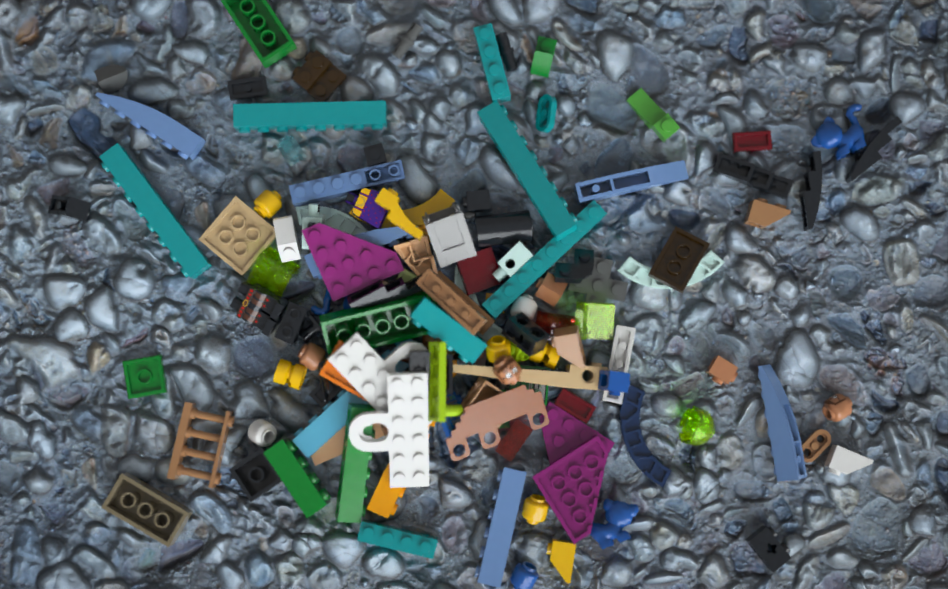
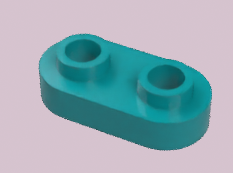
[536,94,557,133]

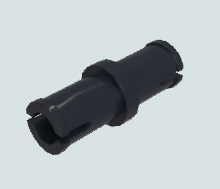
[495,32,518,72]

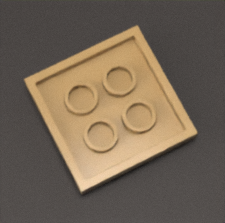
[198,196,276,276]

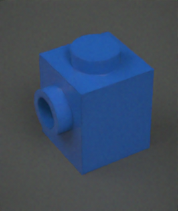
[598,370,630,396]

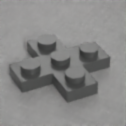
[568,256,628,317]

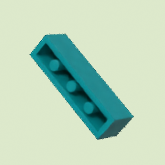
[473,23,511,103]
[410,296,488,364]
[357,519,438,559]

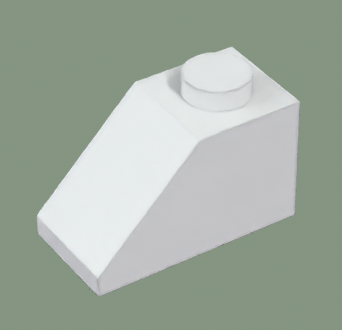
[273,215,301,263]
[824,445,874,476]

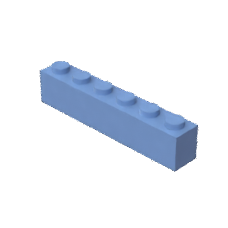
[475,466,527,588]

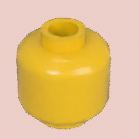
[254,190,282,218]
[486,335,511,363]
[522,494,549,525]

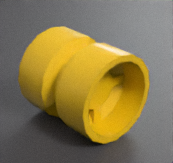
[529,341,560,370]
[273,359,307,390]

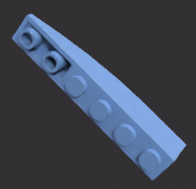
[95,92,206,160]
[289,160,405,208]
[573,160,689,205]
[304,226,418,280]
[758,364,807,482]

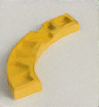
[349,189,456,229]

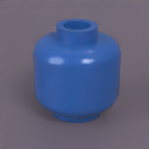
[510,561,539,589]

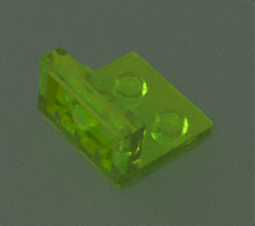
[246,246,301,297]
[575,301,615,340]

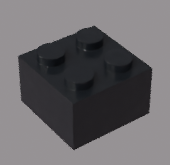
[229,447,282,502]

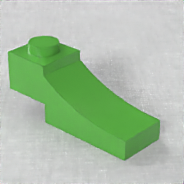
[626,88,680,143]

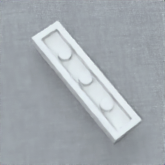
[602,325,636,404]

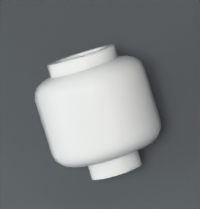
[510,294,538,320]
[248,419,277,447]

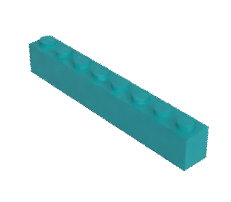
[233,100,387,133]
[477,100,578,241]
[99,143,212,279]
[481,200,607,320]

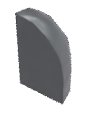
[94,65,128,94]

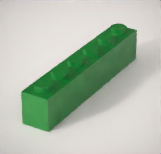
[335,403,375,523]

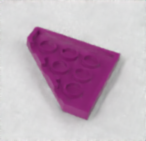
[301,222,404,302]
[539,401,615,465]
[532,435,608,544]

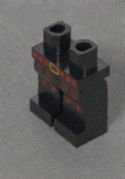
[230,281,290,337]

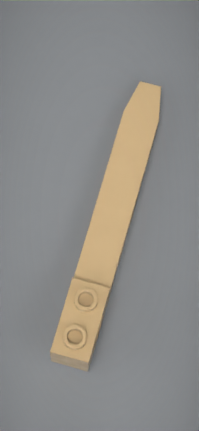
[453,362,608,390]

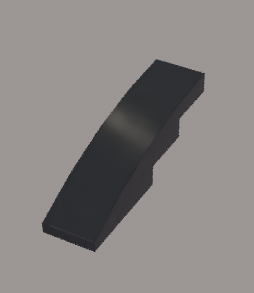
[845,116,902,184]
[799,151,822,232]
[713,153,794,200]
[346,274,423,308]

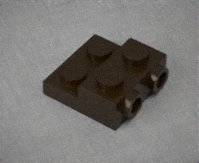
[292,50,347,102]

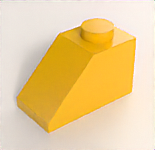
[546,539,576,583]

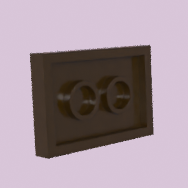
[648,226,710,294]

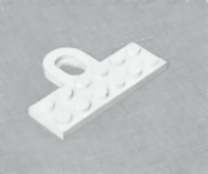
[328,332,432,425]
[349,372,429,488]

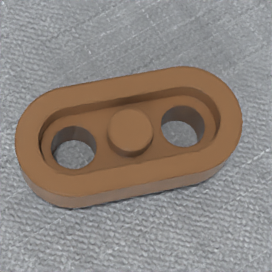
[802,429,831,463]

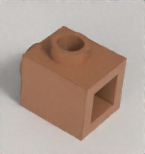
[535,272,568,306]
[706,355,738,385]

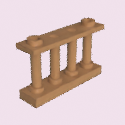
[416,268,496,335]
[167,402,235,488]

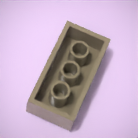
[101,472,193,547]

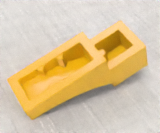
[374,188,424,241]

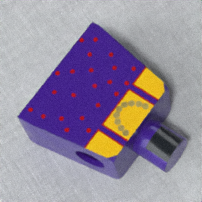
[345,188,388,229]

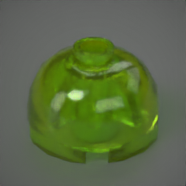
[679,406,715,446]

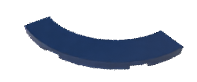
[620,384,672,487]

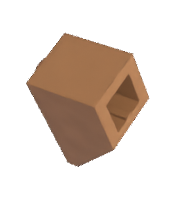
[744,198,791,229]

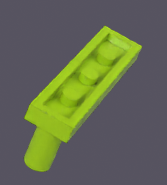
[428,341,463,422]

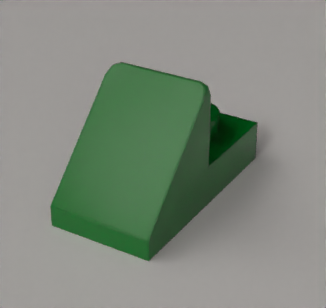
[530,36,557,78]

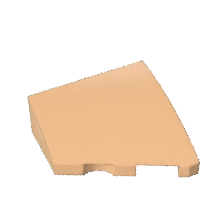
[393,236,438,276]

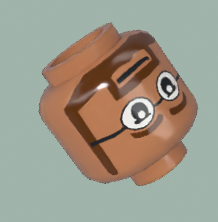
[493,355,522,385]
[822,394,852,422]

